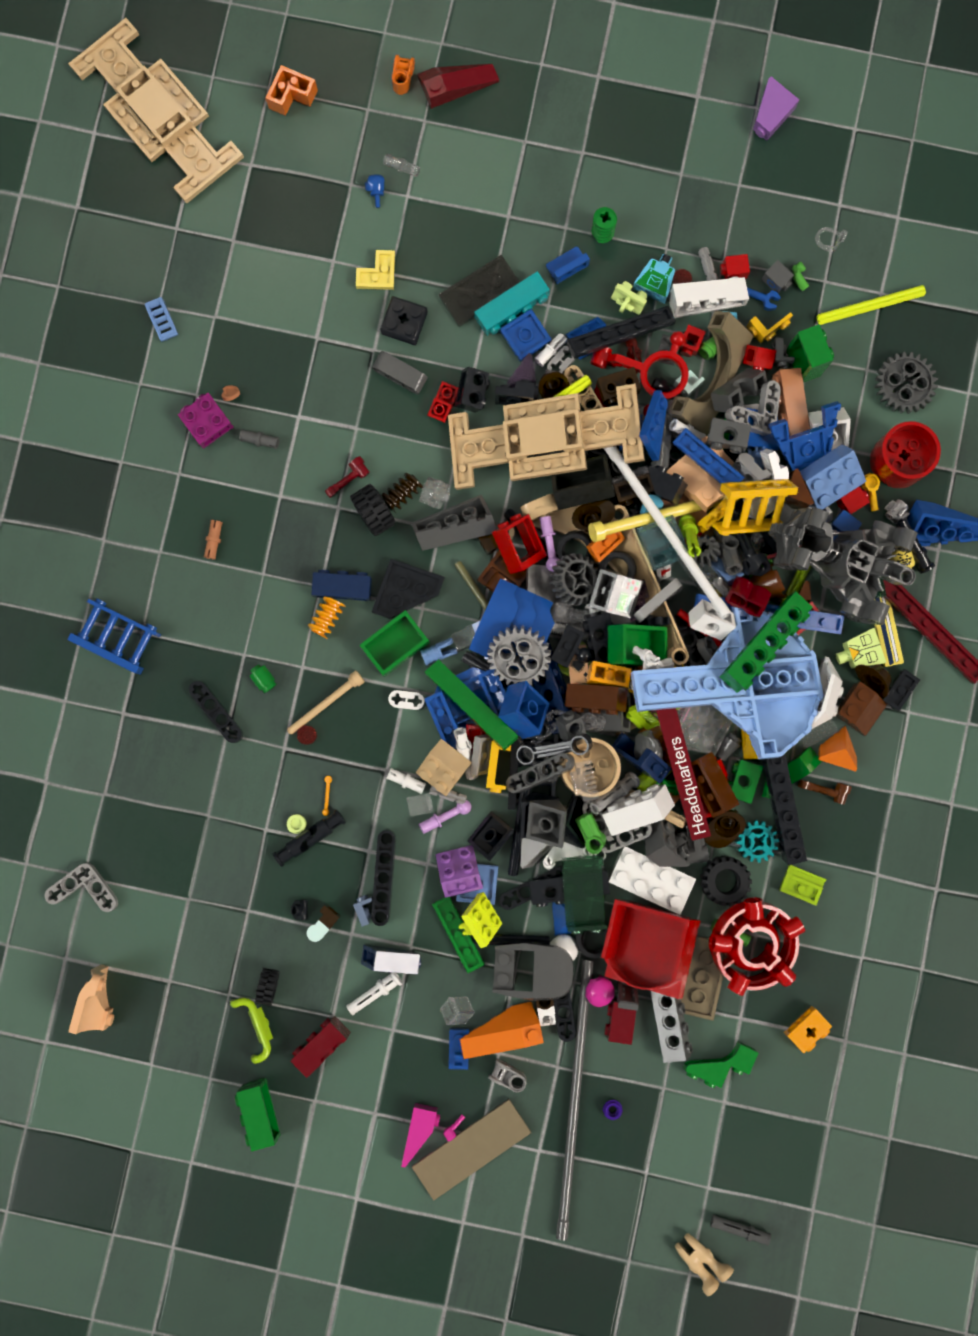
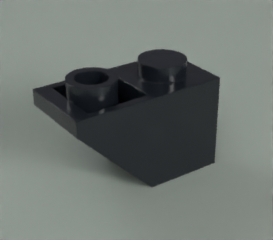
[648,465,688,505]

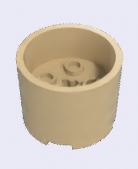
[559,738,621,797]

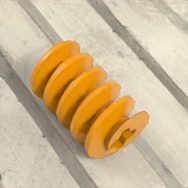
[308,597,346,639]

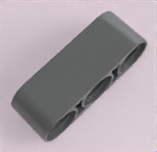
[371,351,428,394]

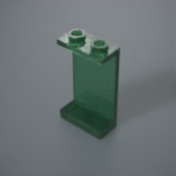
[562,855,608,934]

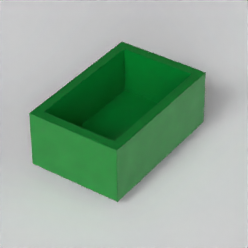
[786,324,834,383]
[360,610,430,677]
[608,624,668,666]
[235,1078,281,1152]

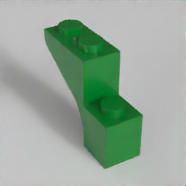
[683,1041,759,1088]

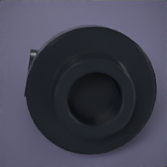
[291,900,308,920]

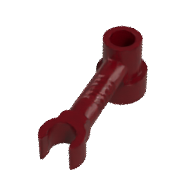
[325,456,370,498]

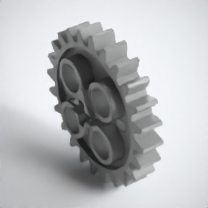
[487,625,551,685]

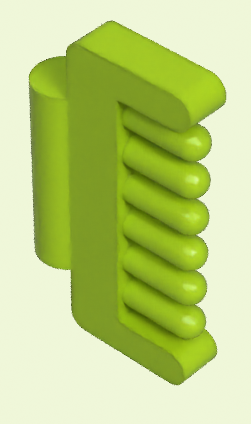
[626,705,660,730]

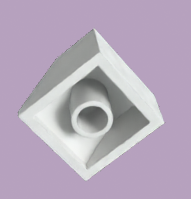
[808,407,851,451]

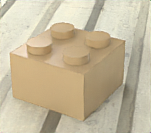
[416,739,472,796]

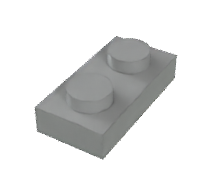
[470,734,492,776]

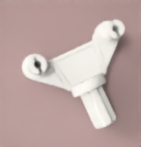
[629,646,674,690]
[543,842,593,870]

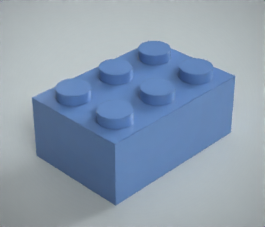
[800,444,866,510]

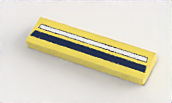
[874,592,904,667]

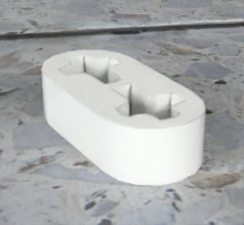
[388,690,425,710]

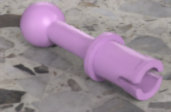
[539,516,559,572]
[419,800,471,834]

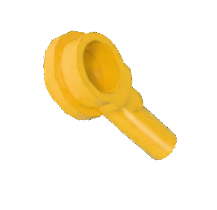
[861,473,880,512]

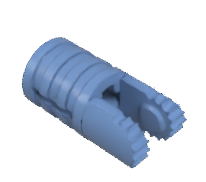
[420,638,458,666]

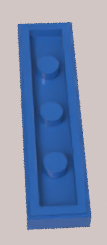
[673,428,745,484]

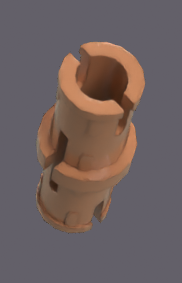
[204,520,223,560]

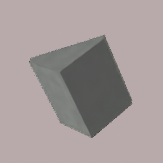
[526,799,567,848]

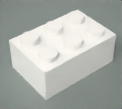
[602,784,675,836]

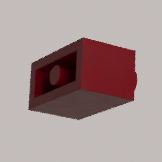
[604,999,636,1045]

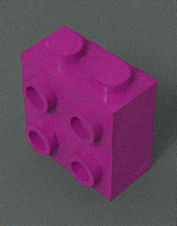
[177,392,234,449]

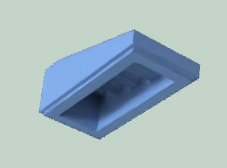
[144,297,178,342]

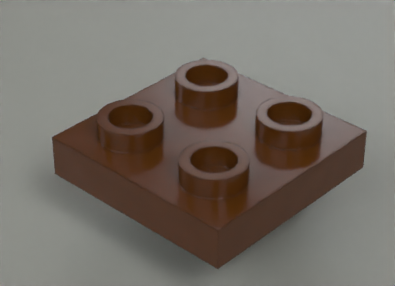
[477,550,526,592]

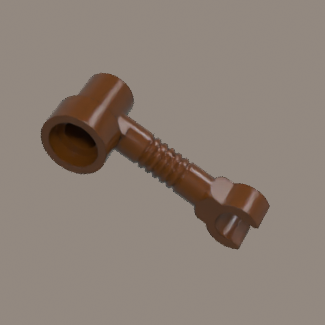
[798,779,852,805]

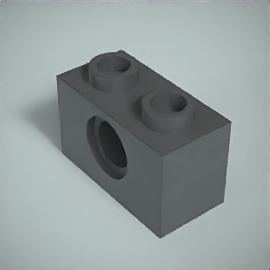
[706,418,751,454]

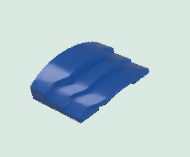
[469,578,555,670]
[424,667,507,749]

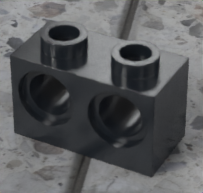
[454,367,490,413]

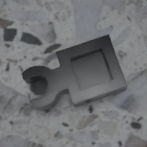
[635,615,670,627]

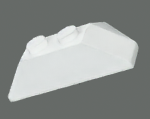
[811,656,844,729]

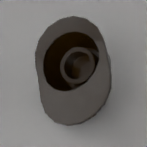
[538,369,570,399]
[572,500,616,533]
[855,664,891,698]
[704,809,746,848]

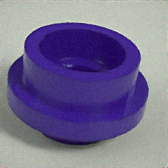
[603,1099,623,1120]

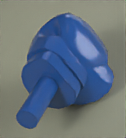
[365,174,385,208]

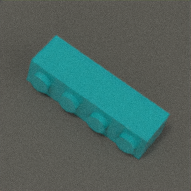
[474,271,550,336]

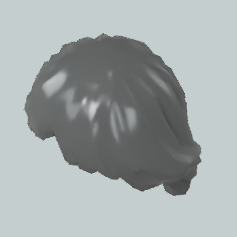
[634,730,664,760]

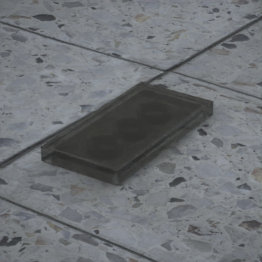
[439,255,520,327]

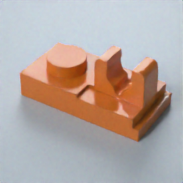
[586,532,625,562]

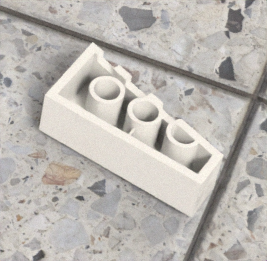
[668,276,749,318]

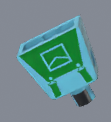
[633,254,675,304]

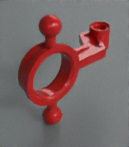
[590,331,689,416]

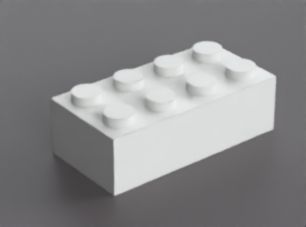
[608,846,696,915]

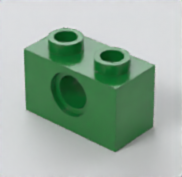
[728,759,763,804]

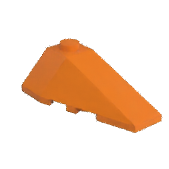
[460,1001,544,1059]

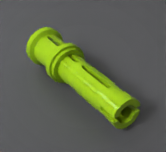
[678,514,701,557]

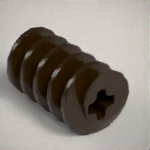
[381,473,424,513]

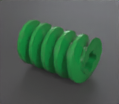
[591,207,617,243]

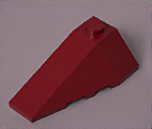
[417,64,499,109]

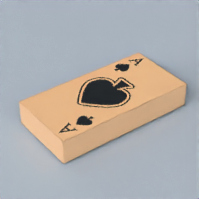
[568,644,588,684]

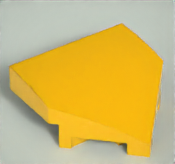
[696,498,728,534]

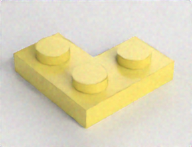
[356,250,395,290]

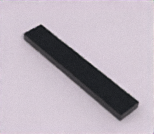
[566,306,676,359]

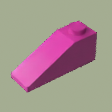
[401,1103,440,1168]

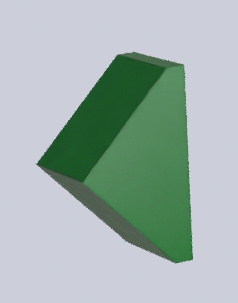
[787,746,822,784]

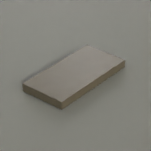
[681,936,727,1021]

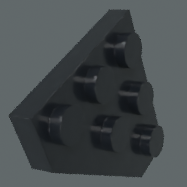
[372,559,445,619]

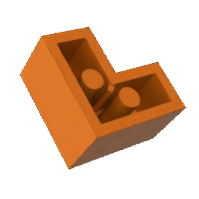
[265,65,318,116]

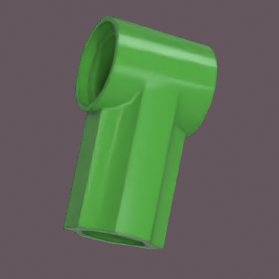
[575,812,606,854]

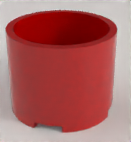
[870,421,941,488]

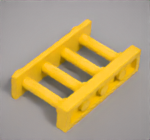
[711,479,799,536]

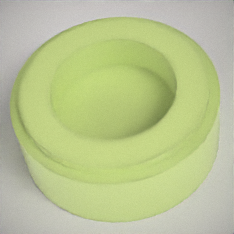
[287,814,307,834]

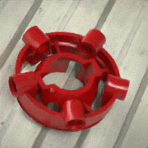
[709,897,805,996]

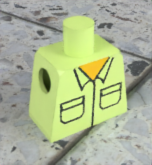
[836,628,887,669]

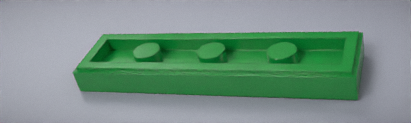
[432,897,485,974]

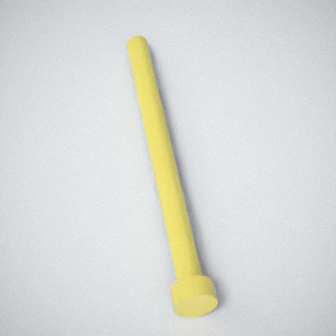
[588,496,740,542]

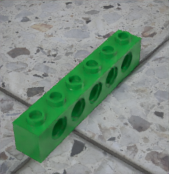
[719,591,813,693]

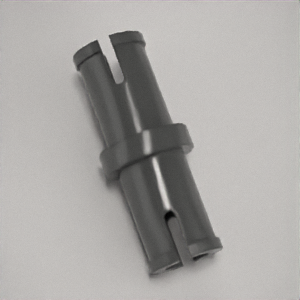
[239,429,280,449]

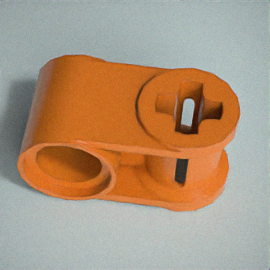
[392,55,415,95]

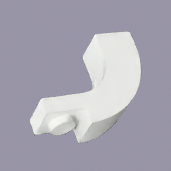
[743,449,789,520]

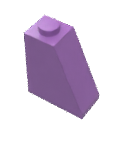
[753,76,799,141]

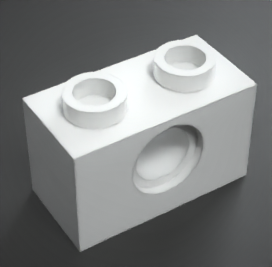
[688,599,736,640]

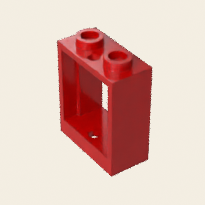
[492,513,547,574]

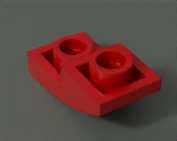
[427,381,458,423]

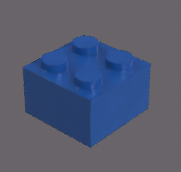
[498,681,550,739]

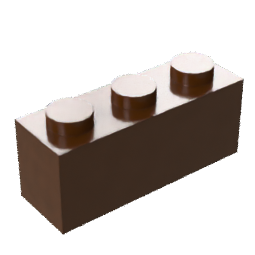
[565,683,628,715]
[691,752,739,818]

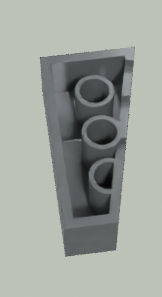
[411,495,497,551]

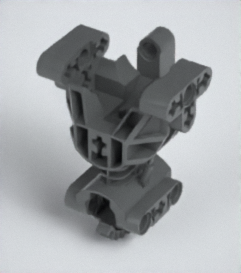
[768,508,918,625]

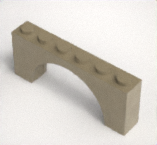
[668,311,753,437]

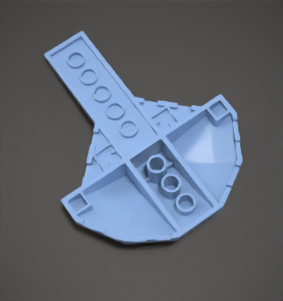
[631,606,824,760]

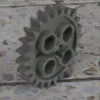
[875,352,938,414]

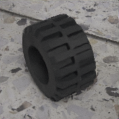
[350,484,395,536]
[700,856,752,906]

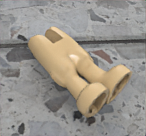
[675,1233,734,1296]

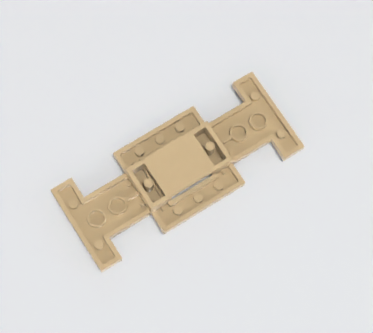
[68,18,244,204]
[448,384,645,490]

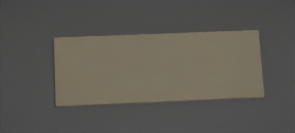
[412,1099,531,1201]

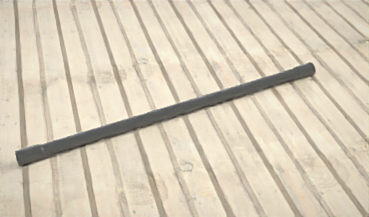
[556,959,594,1240]

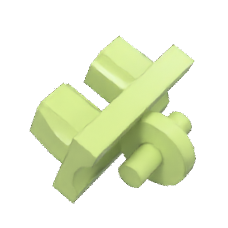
[611,281,647,315]

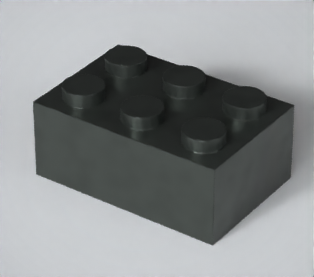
[551,454,615,510]

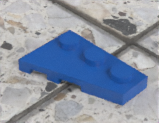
[639,390,668,461]

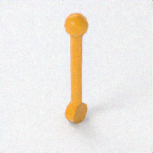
[322,776,332,816]

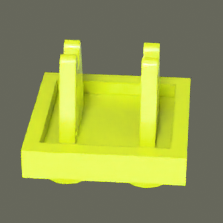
[459,892,503,948]

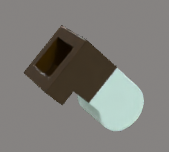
[307,903,341,942]

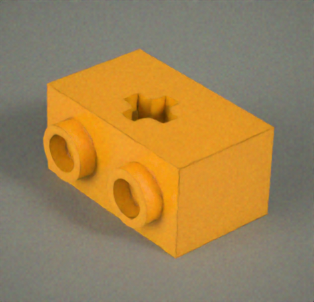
[586,661,632,689]
[784,1006,832,1053]

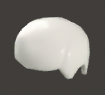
[550,935,578,961]

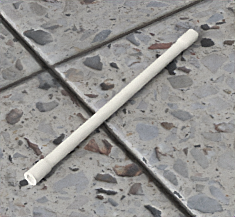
[603,446,731,619]

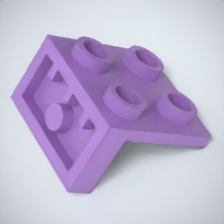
[436,845,483,898]

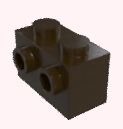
[596,367,641,405]
[613,473,656,508]

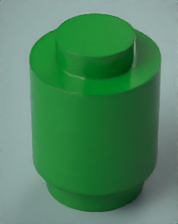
[249,664,277,694]

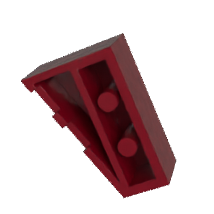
[291,1016,351,1078]

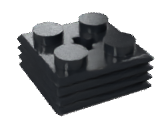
[380,296,428,345]

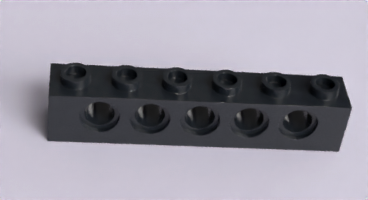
[762,754,807,865]

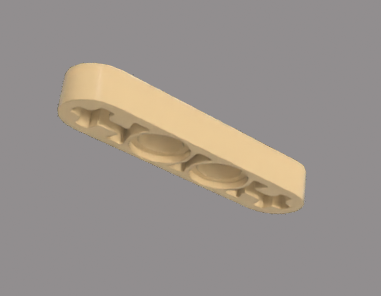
[564,365,604,411]

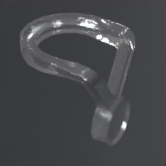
[815,227,848,253]

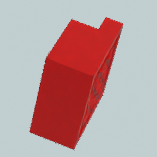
[601,899,700,999]

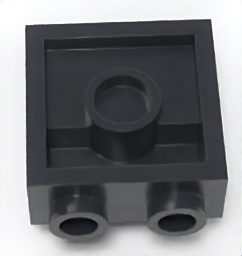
[495,379,539,405]

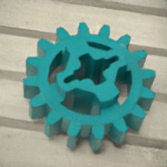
[735,820,779,863]

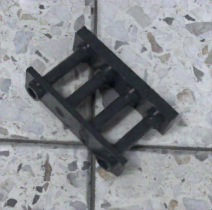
[508,734,562,810]

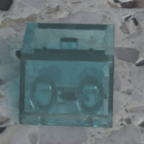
[636,515,688,571]

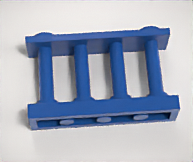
[67,598,161,675]

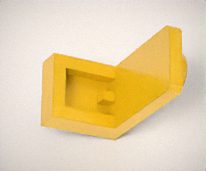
[746,312,793,344]

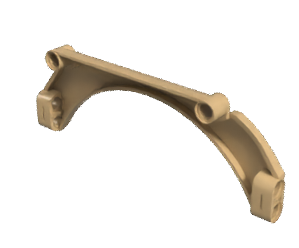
[520,494,689,735]

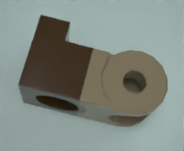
[478,528,514,556]

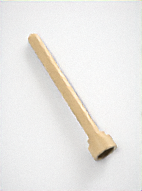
[287,670,365,734]

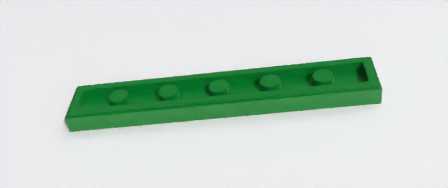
[425,659,518,751]

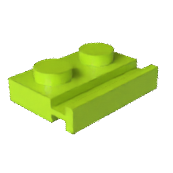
[779,865,827,906]

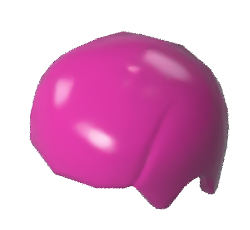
[585,975,615,1007]

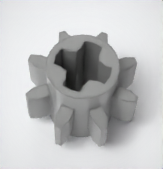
[884,499,909,523]

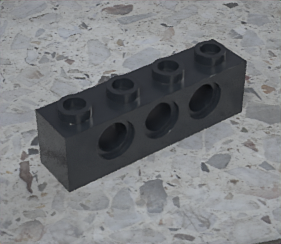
[582,611,621,666]
[528,868,610,907]

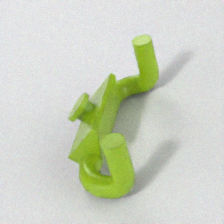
[230,997,273,1064]

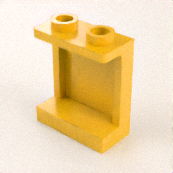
[486,741,511,793]

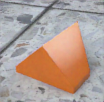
[819,726,857,772]

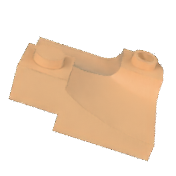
[667,436,734,513]
[68,964,114,1034]

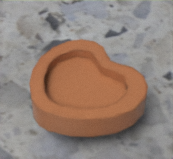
[221,385,240,401]

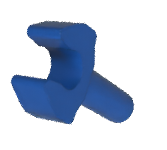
[747,287,781,311]

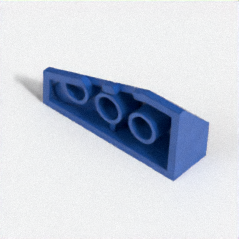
[908,500,978,546]

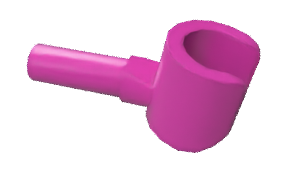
[444,1115,465,1141]

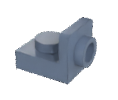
[353,895,373,927]

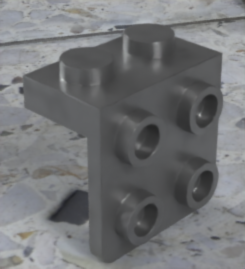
[526,564,571,605]

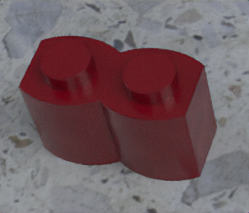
[725,576,771,617]

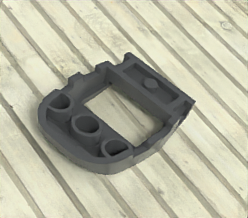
[492,942,573,1001]

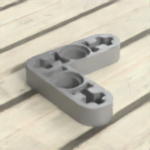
[725,380,781,436]
[633,578,683,622]
[582,798,652,853]
[45,863,118,912]

